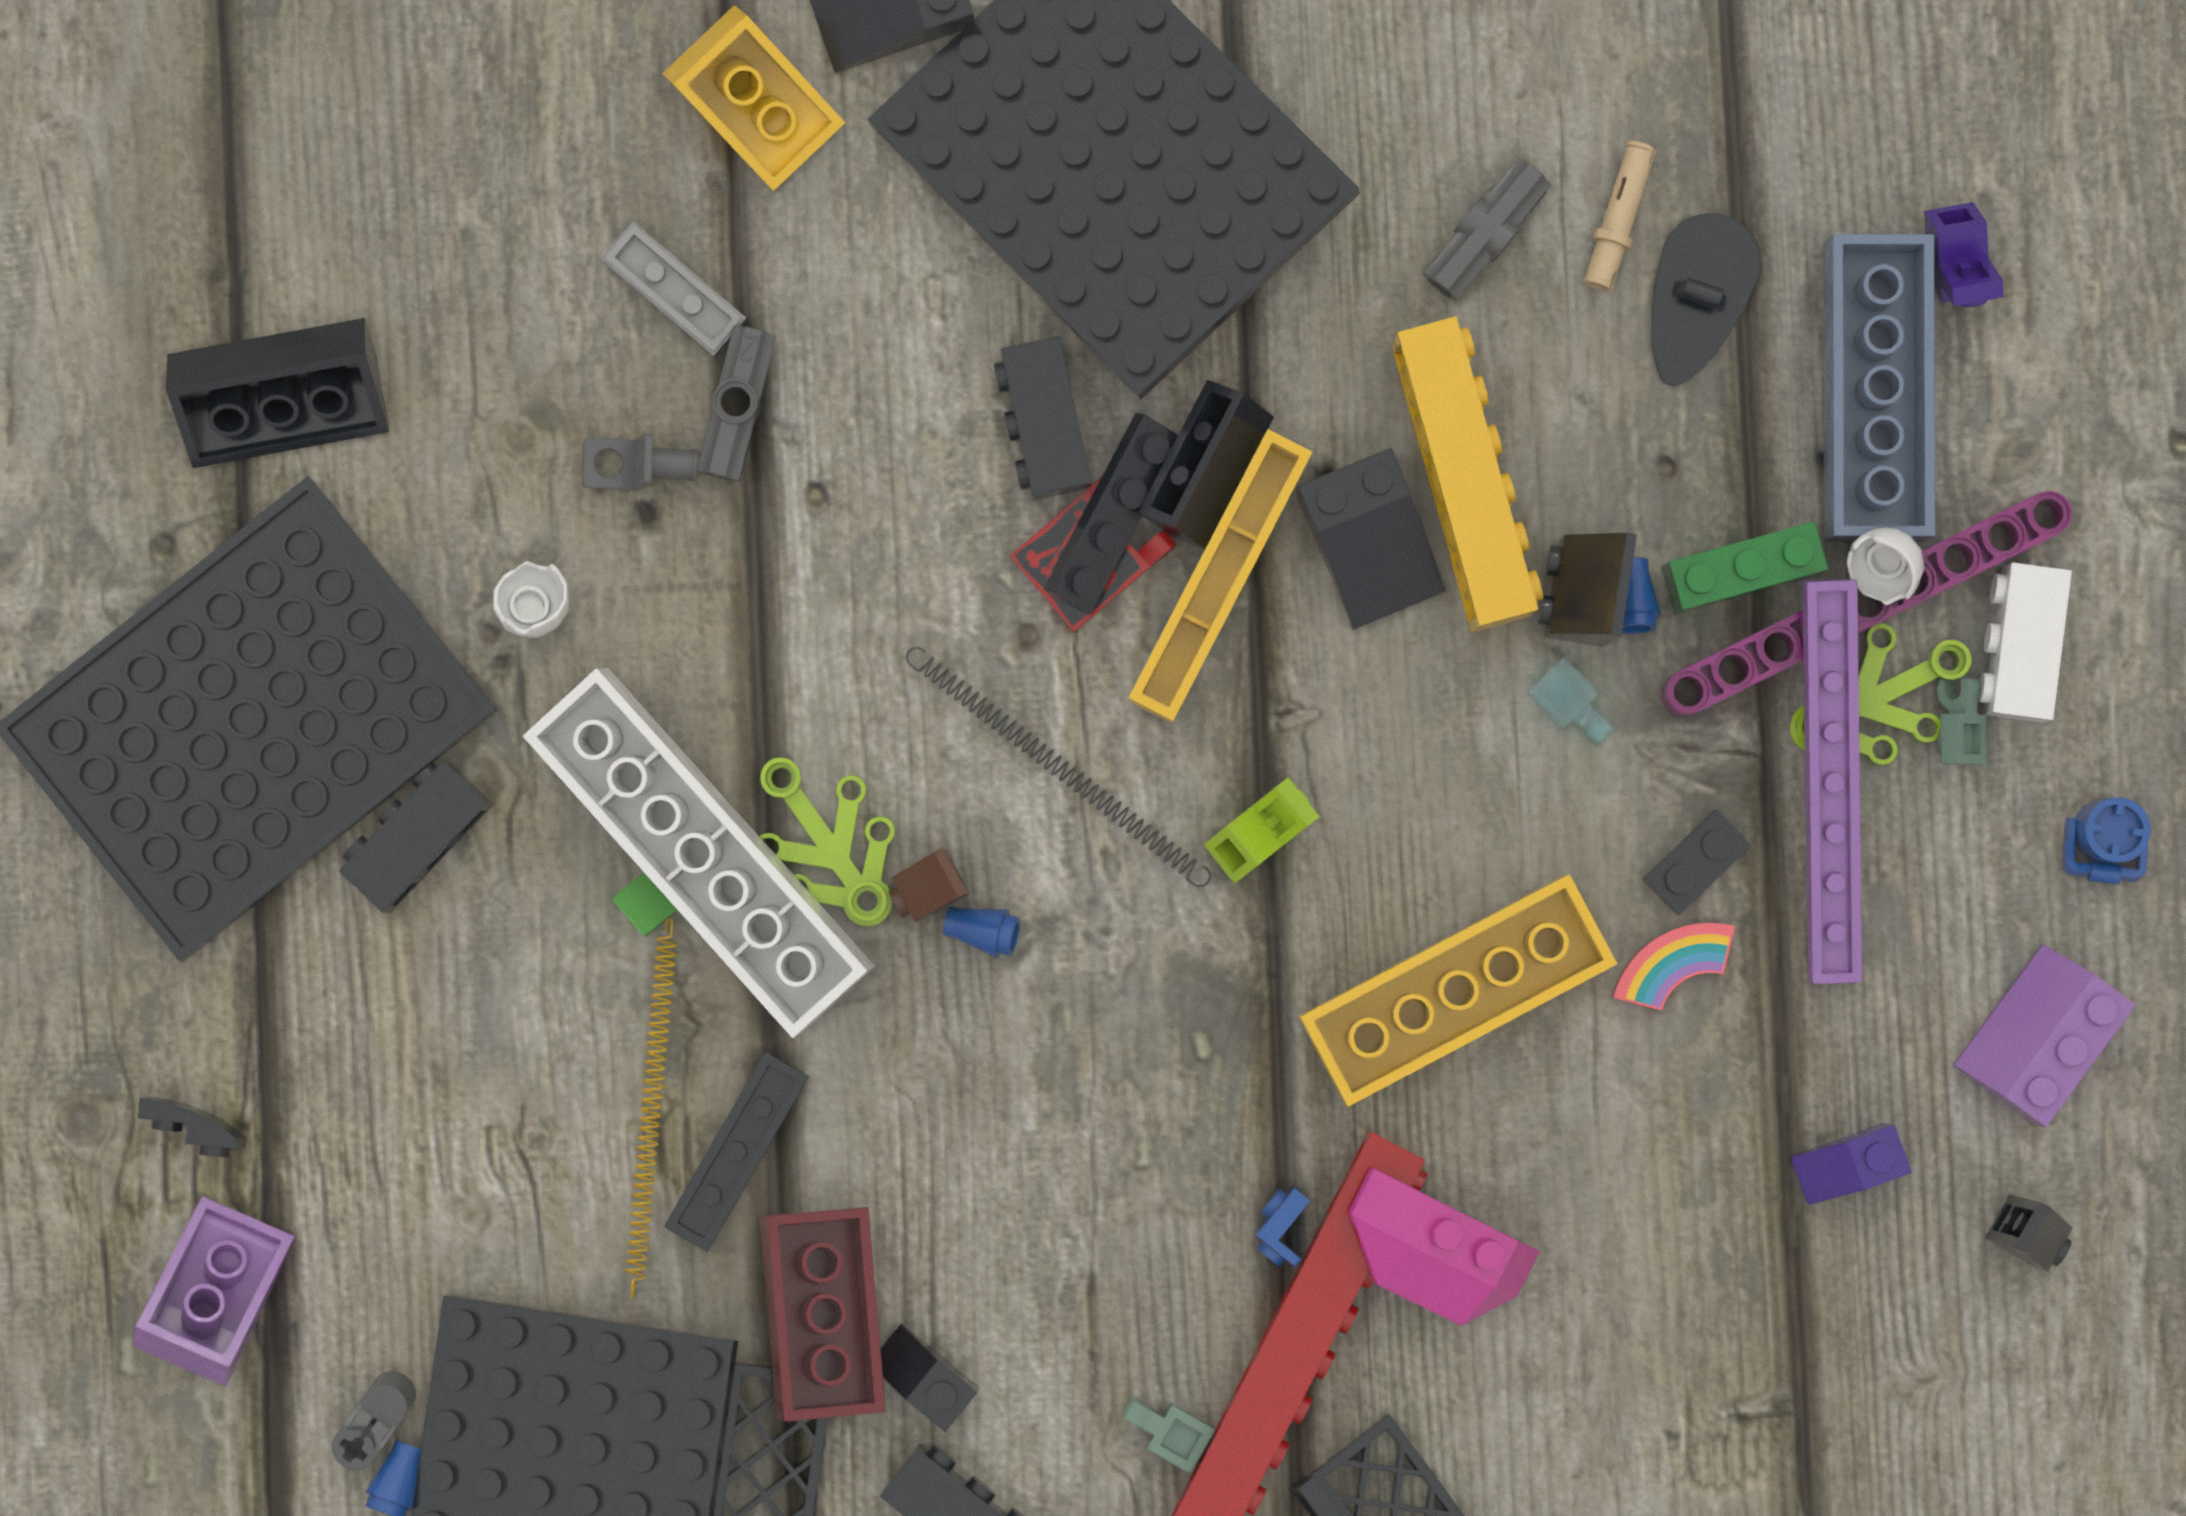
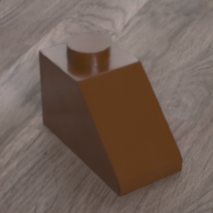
[889,848,970,922]

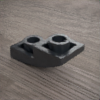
[137,1097,247,1157]

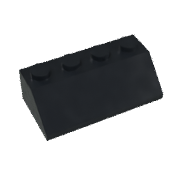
[166,318,389,468]

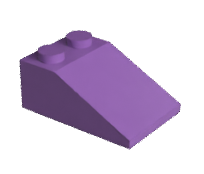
[133,1196,295,1387]

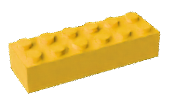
[1391,316,1543,633]
[1298,874,1617,1107]

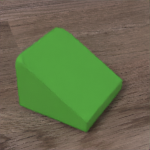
[612,873,678,937]

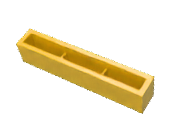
[1128,429,1313,724]

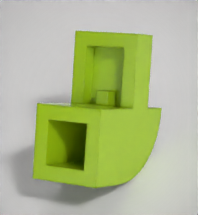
[1203,777,1320,884]

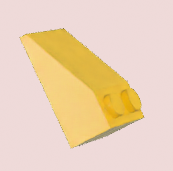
[662,5,845,191]

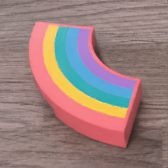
[1611,923,1735,1011]

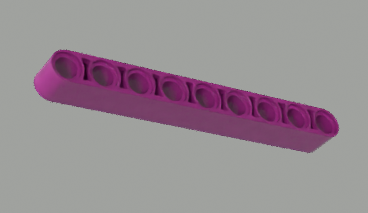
[1660,491,2072,717]

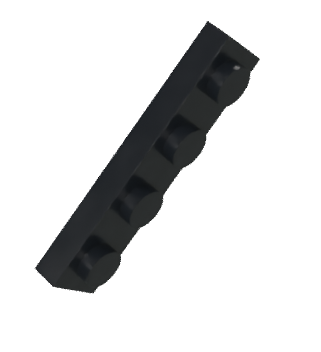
[1043,412,1178,615]
[664,1051,810,1252]

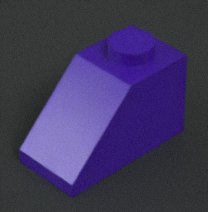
[1790,1123,1912,1205]

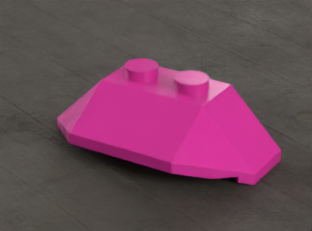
[1348,1167,1540,1326]

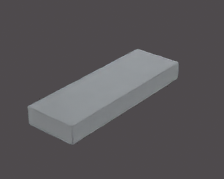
[601,221,748,357]

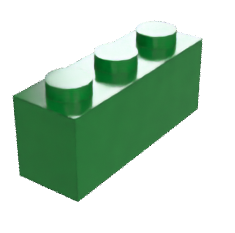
[1661,521,1829,615]

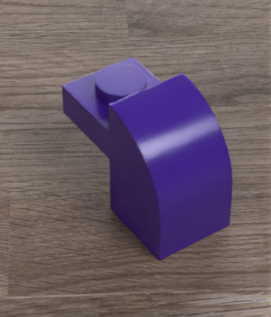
[1924,202,2004,307]

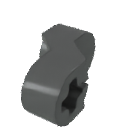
[332,1371,416,1470]

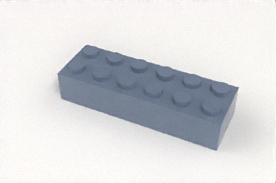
[1823,234,1935,542]

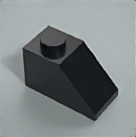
[880,1323,979,1432]

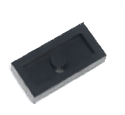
[1642,810,1751,915]

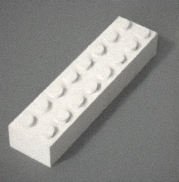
[523,668,875,1038]

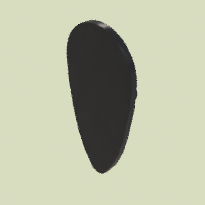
[1651,213,1761,386]

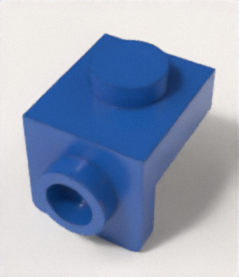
[1255,1186,1310,1267]

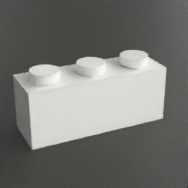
[1978,562,2072,723]

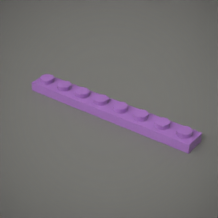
[1802,579,1862,984]

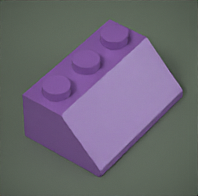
[1953,944,2136,1127]

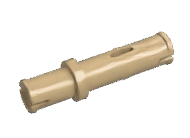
[1583,141,1657,293]

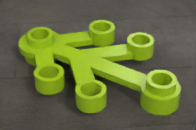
[1789,623,1972,766]
[759,758,895,926]

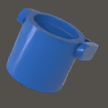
[2062,797,2151,884]

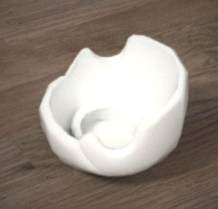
[1847,527,1925,605]
[493,561,570,638]

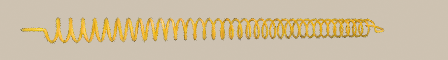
[624,918,678,1298]

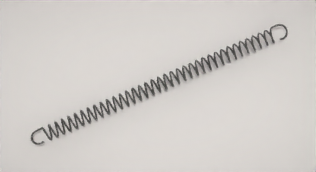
[906,647,1211,887]

